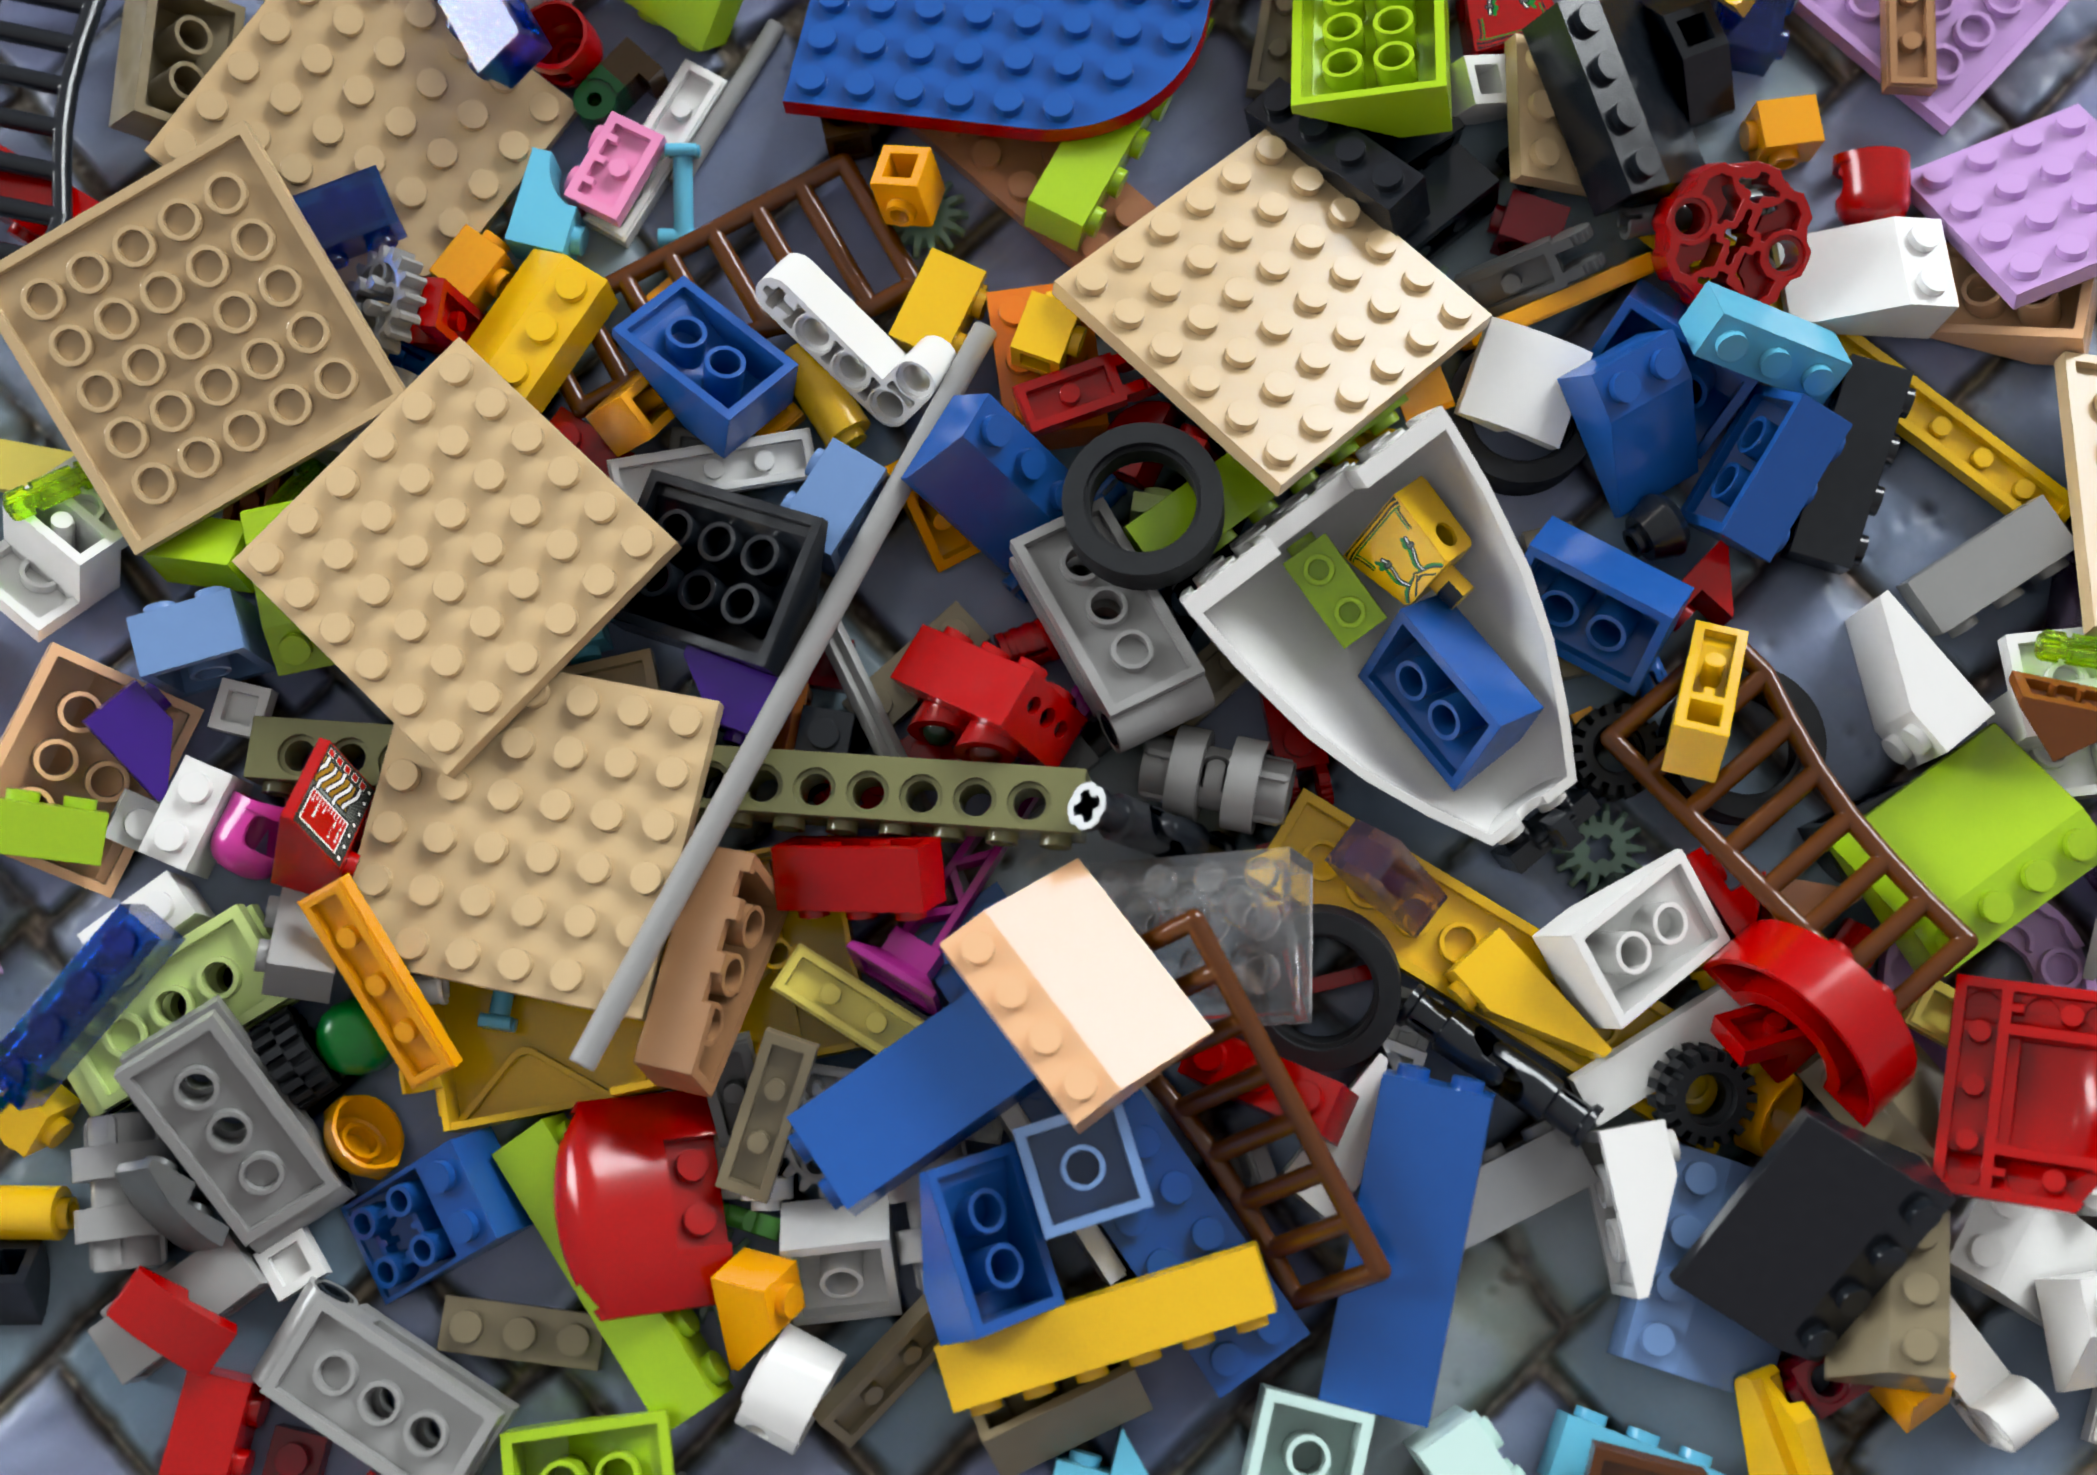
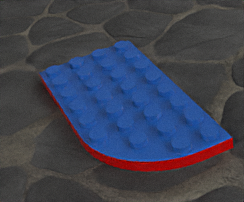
[782,0,1213,142]

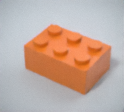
[986,283,1109,450]

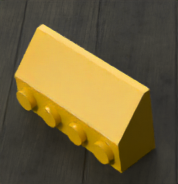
[467,248,618,414]

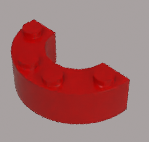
[1701,919,1917,1128]

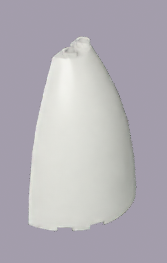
[1179,405,1577,846]

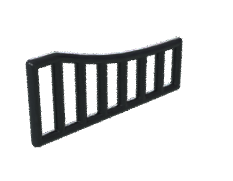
[0,0,107,260]

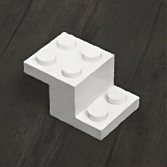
[0,456,128,643]
[1986,627,2097,800]

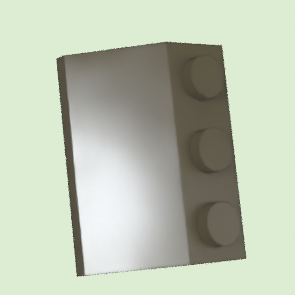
[108,0,246,142]
[1796,1037,1944,1169]
[1824,1210,1950,1394]
[973,1359,1153,1475]

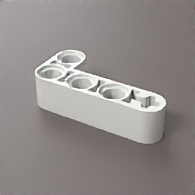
[756,253,957,427]
[1950,1294,2058,1453]

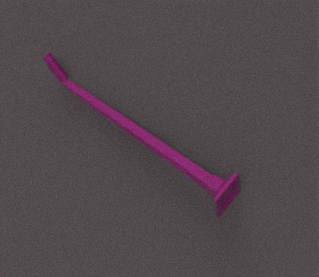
[846,685,1092,1016]

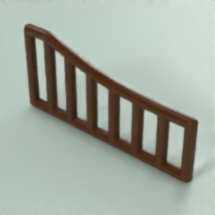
[559,152,920,419]
[1600,642,1978,1014]
[1139,909,1392,1311]

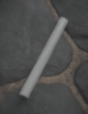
[668,19,785,185]

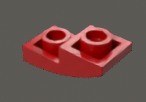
[106,1265,237,1379]

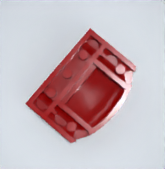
[1932,974,2097,1215]
[553,1091,733,1322]

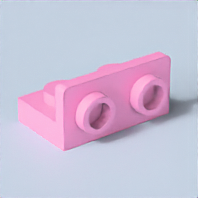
[563,111,667,228]

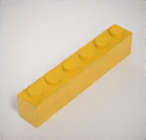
[933,1240,1277,1417]

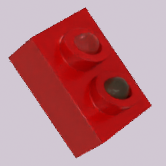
[890,624,1087,767]

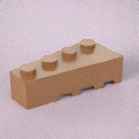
[633,846,789,1098]

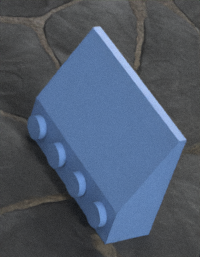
[1607,1143,1781,1394]

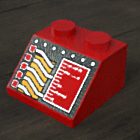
[271,737,375,895]

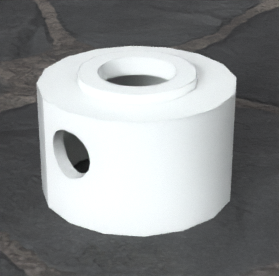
[734,1323,847,1456]

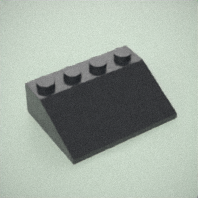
[1522,0,1705,217]
[609,469,828,678]
[1669,1107,1957,1363]

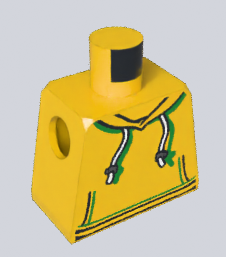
[1343,475,1475,610]

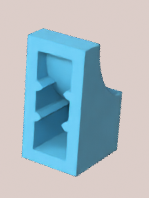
[504,147,589,261]

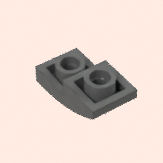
[114,1155,230,1252]

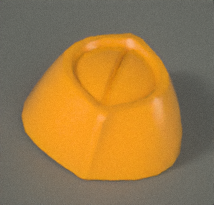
[1734,1069,1804,1157]
[323,1094,405,1180]

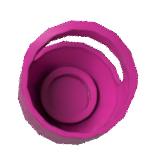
[210,790,284,880]

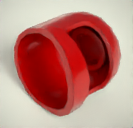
[514,0,603,89]
[1832,146,1911,226]

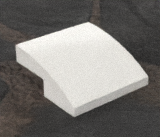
[1454,316,1593,450]

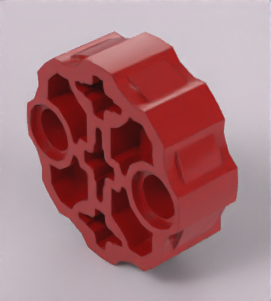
[1650,161,1813,306]

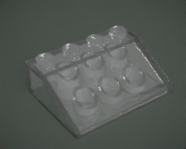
[1090,847,1313,1026]

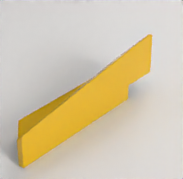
[1734,1363,1833,1475]

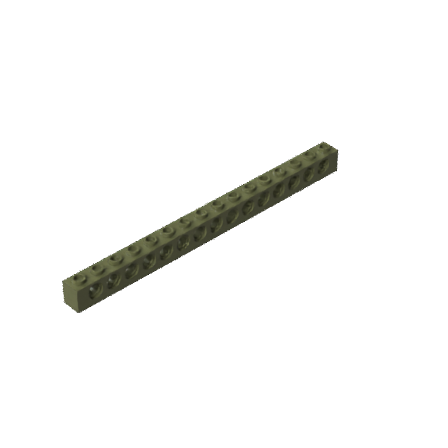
[243,716,1091,851]

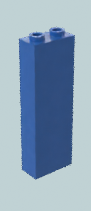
[787,990,1042,1216]
[1318,1063,1496,1428]

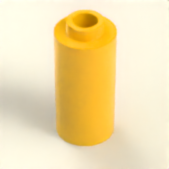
[784,343,871,449]
[0,1185,80,1240]

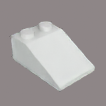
[1772,216,1959,339]
[1845,590,1995,770]
[1532,849,1731,1029]
[1580,1119,1681,1299]
[1948,1195,2097,1328]

